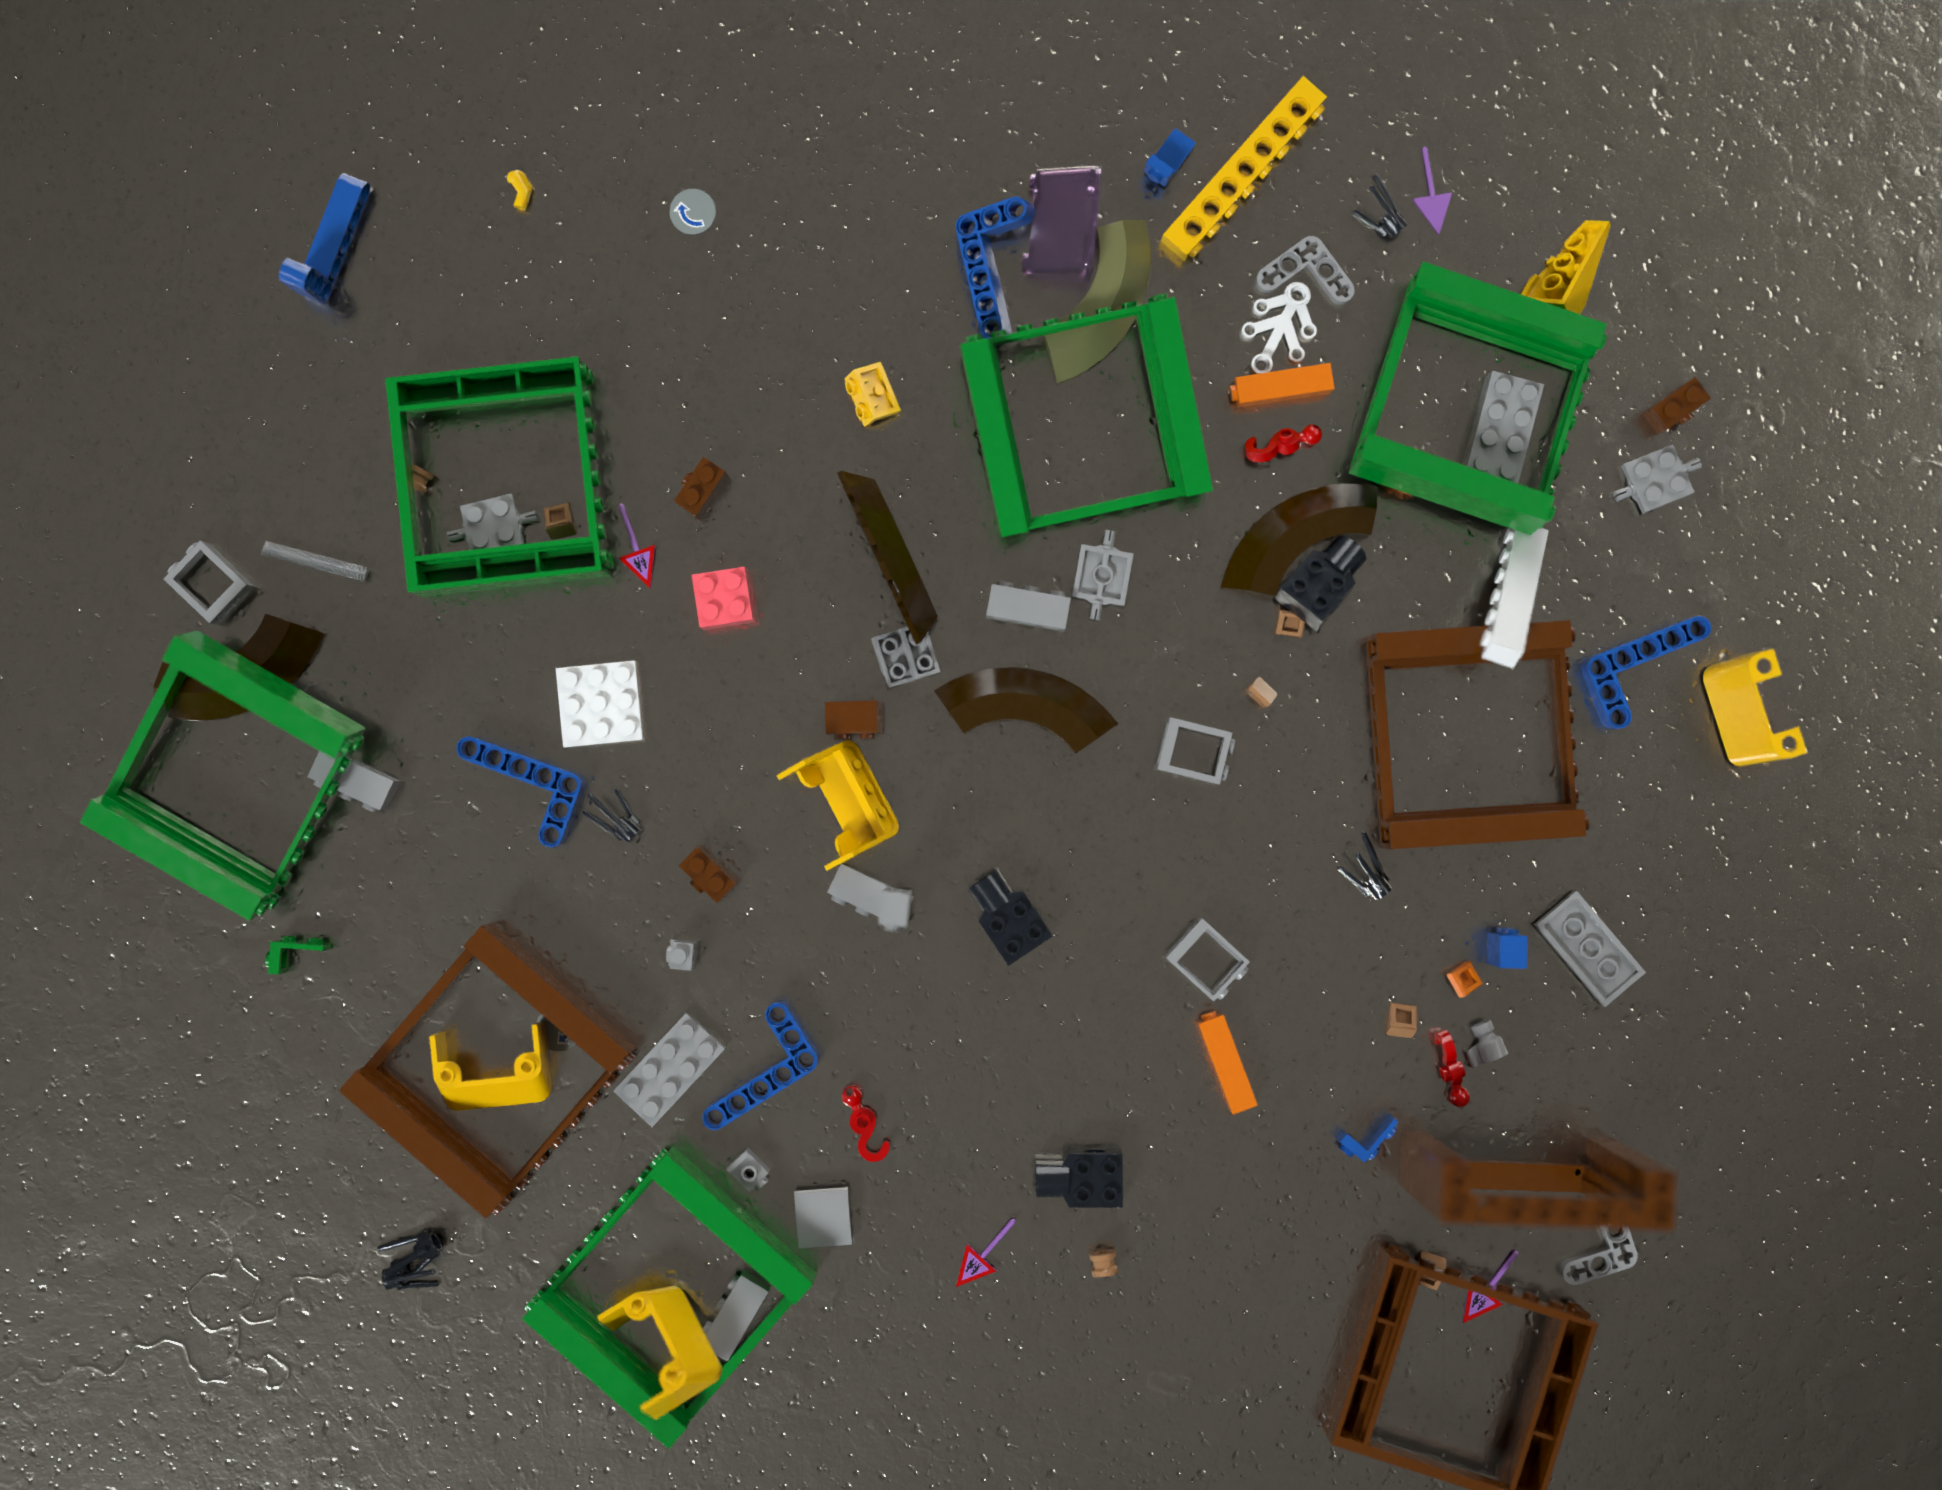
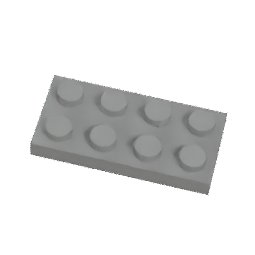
[1533,890,1646,1007]
[613,1012,726,1127]

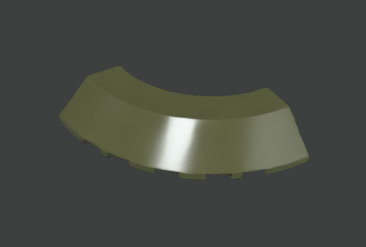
[1043,220,1151,384]

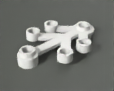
[1241,282,1317,374]

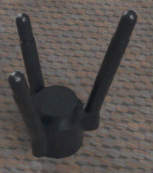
[1352,174,1408,239]
[582,788,641,843]
[1338,832,1392,900]
[377,1230,442,1277]
[382,1252,439,1290]

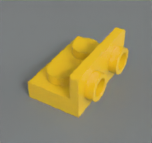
[845,362,901,427]

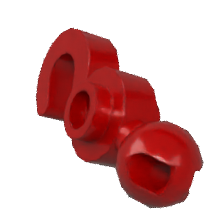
[1245,424,1323,462]
[1434,1030,1470,1108]
[841,1086,890,1162]

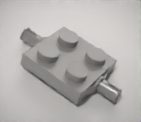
[1613,444,1702,514]
[447,493,538,550]
[1072,530,1134,621]

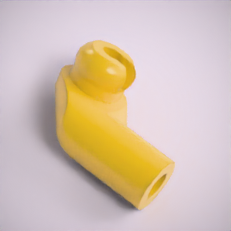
[507,170,532,211]

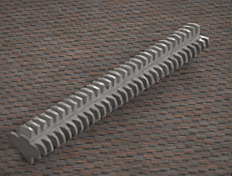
[261,541,370,581]

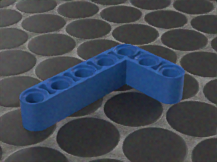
[279,173,370,303]
[956,197,1035,339]
[1580,616,1711,729]
[456,737,586,847]
[702,1001,819,1130]

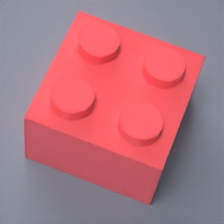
[692,566,756,630]

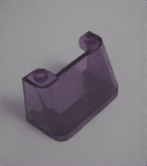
[1022,166,1102,283]

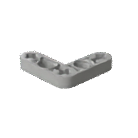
[1255,236,1355,305]
[1559,1228,1638,1285]

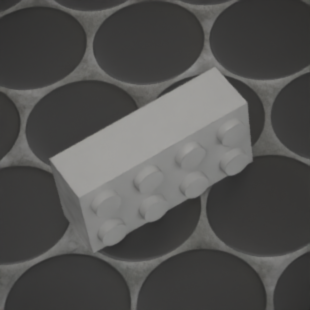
[1462,371,1544,483]

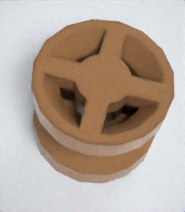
[412,464,434,494]
[1089,1249,1119,1277]

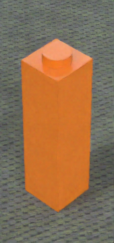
[1229,363,1335,408]
[1196,1010,1258,1115]

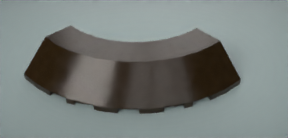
[837,471,938,645]
[1220,484,1378,599]
[153,613,325,721]
[934,667,1118,754]

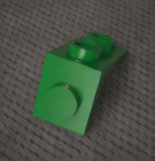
[265,936,331,975]

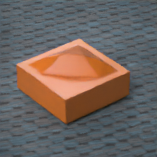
[1446,961,1483,998]

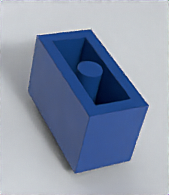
[1487,927,1528,969]

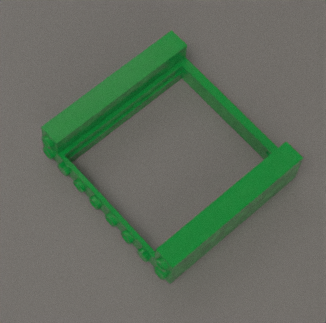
[1348,261,1607,535]
[959,293,1213,537]
[385,357,614,597]
[80,630,366,921]
[522,1145,817,1449]

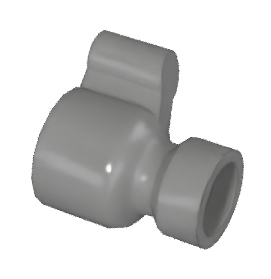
[1464,1019,1508,1068]

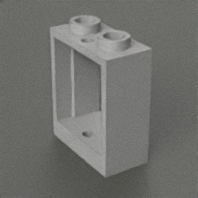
[164,540,255,625]
[1155,717,1235,785]
[1164,917,1250,1001]

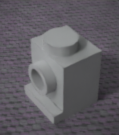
[666,939,698,971]
[726,1147,770,1192]

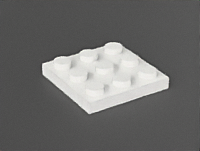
[556,660,644,748]

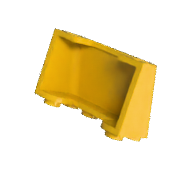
[1703,649,1807,767]

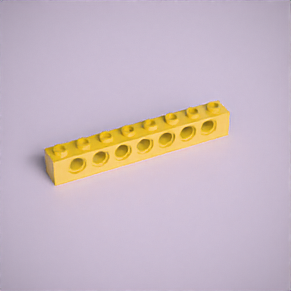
[1161,76,1327,262]

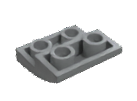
[871,626,940,689]
[794,1187,852,1249]

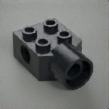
[1275,535,1367,632]
[968,869,1053,966]
[1036,1148,1123,1208]

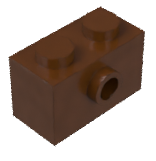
[1642,377,1711,435]
[674,457,729,520]
[825,700,884,740]
[679,846,739,903]

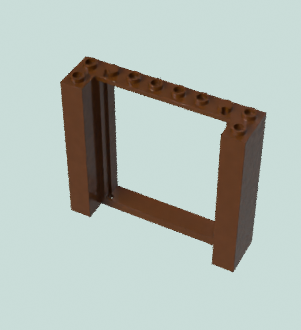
[1366,620,1589,849]
[339,923,637,1219]
[1399,1131,1676,1231]
[1323,1244,1599,1490]

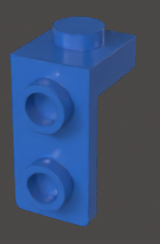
[1144,129,1195,187]
[1336,1115,1399,1163]

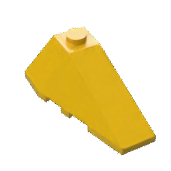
[1521,220,1611,314]

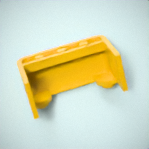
[776,740,899,871]
[429,1020,552,1111]
[597,1286,722,1420]

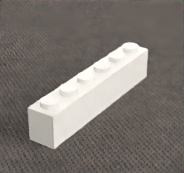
[1480,528,1549,668]

